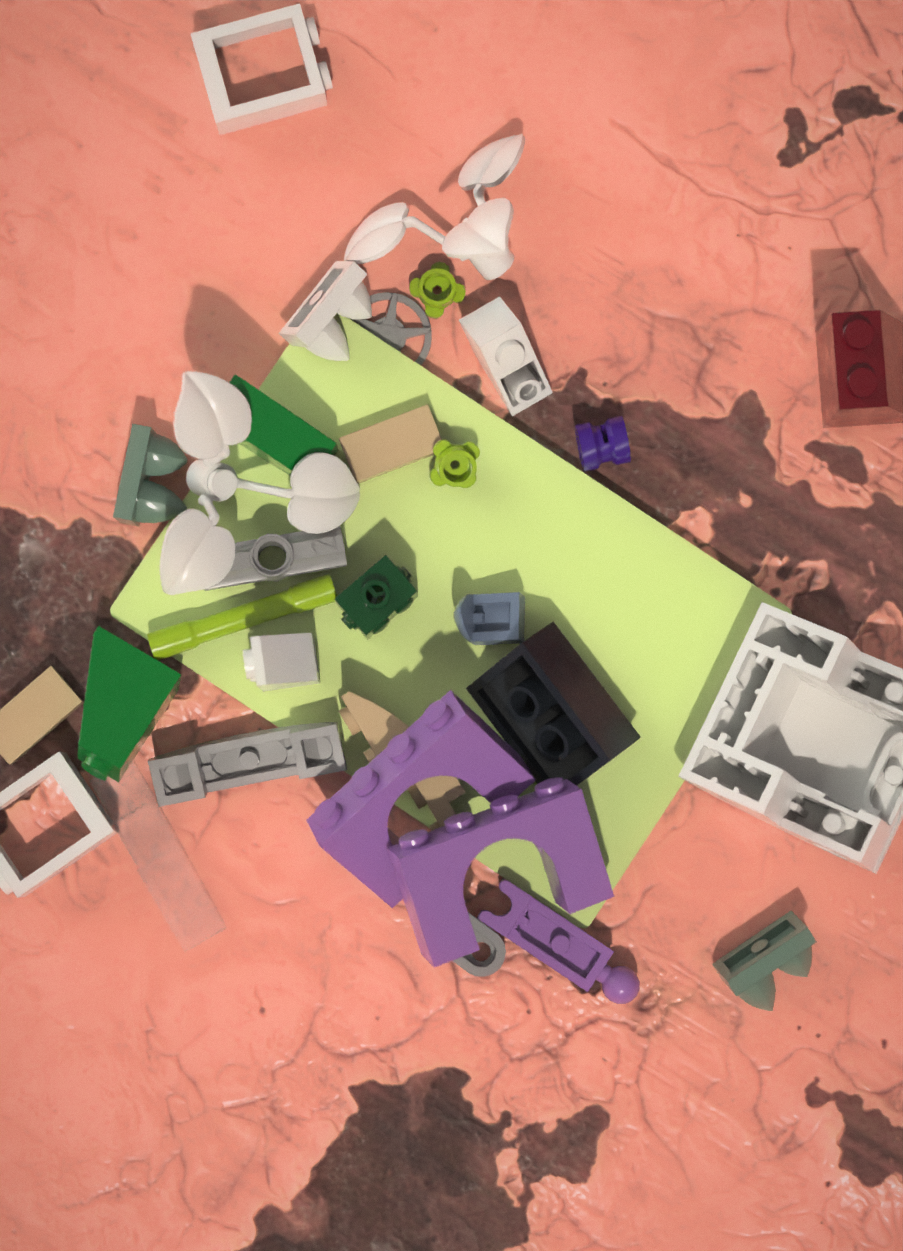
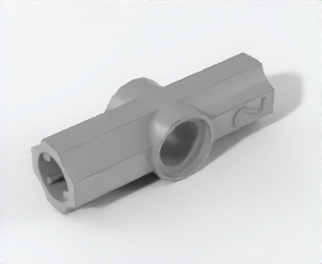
[204,526,347,591]

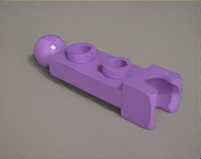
[477,878,640,1004]

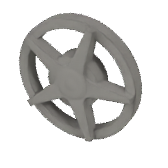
[349,292,432,365]

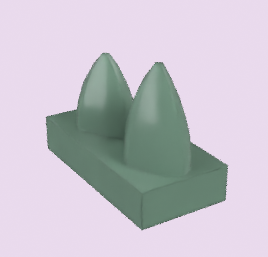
[113,424,188,527]
[712,911,816,1011]

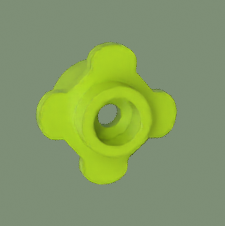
[409,262,466,318]
[429,440,480,488]

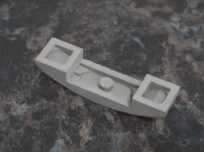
[148,722,347,807]

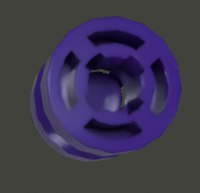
[574,416,631,472]

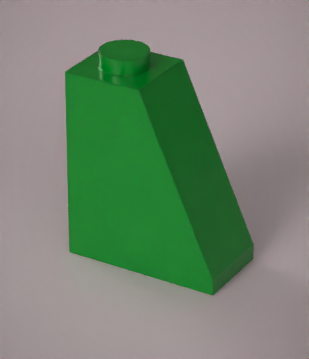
[229,374,341,476]
[78,626,182,783]

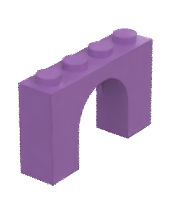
[306,690,536,908]
[387,778,614,968]

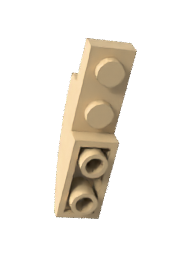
[339,692,466,831]

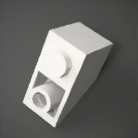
[459,296,553,416]
[243,633,320,692]

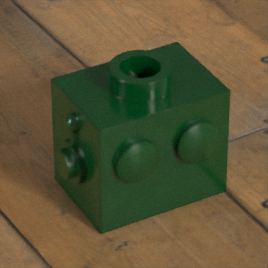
[334,555,418,640]

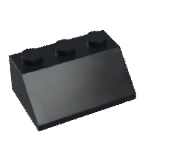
[466,621,641,786]

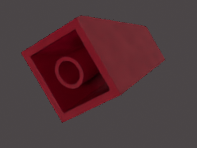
[816,310,903,428]

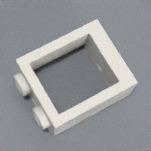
[190,3,333,136]
[0,751,120,898]

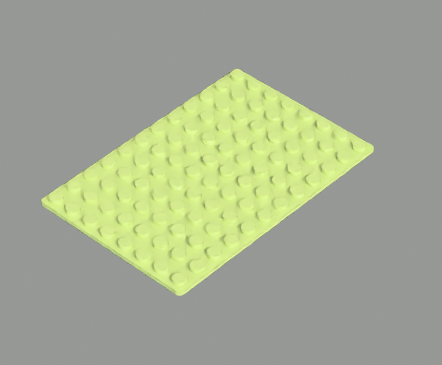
[110,313,792,928]

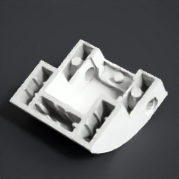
[679,602,903,874]

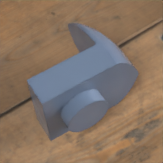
[453,592,525,645]

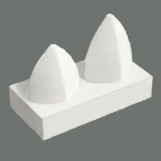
[278,261,372,361]

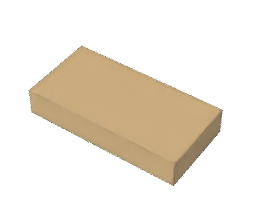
[339,404,442,484]
[0,666,84,765]

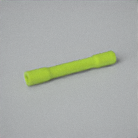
[147,573,337,660]

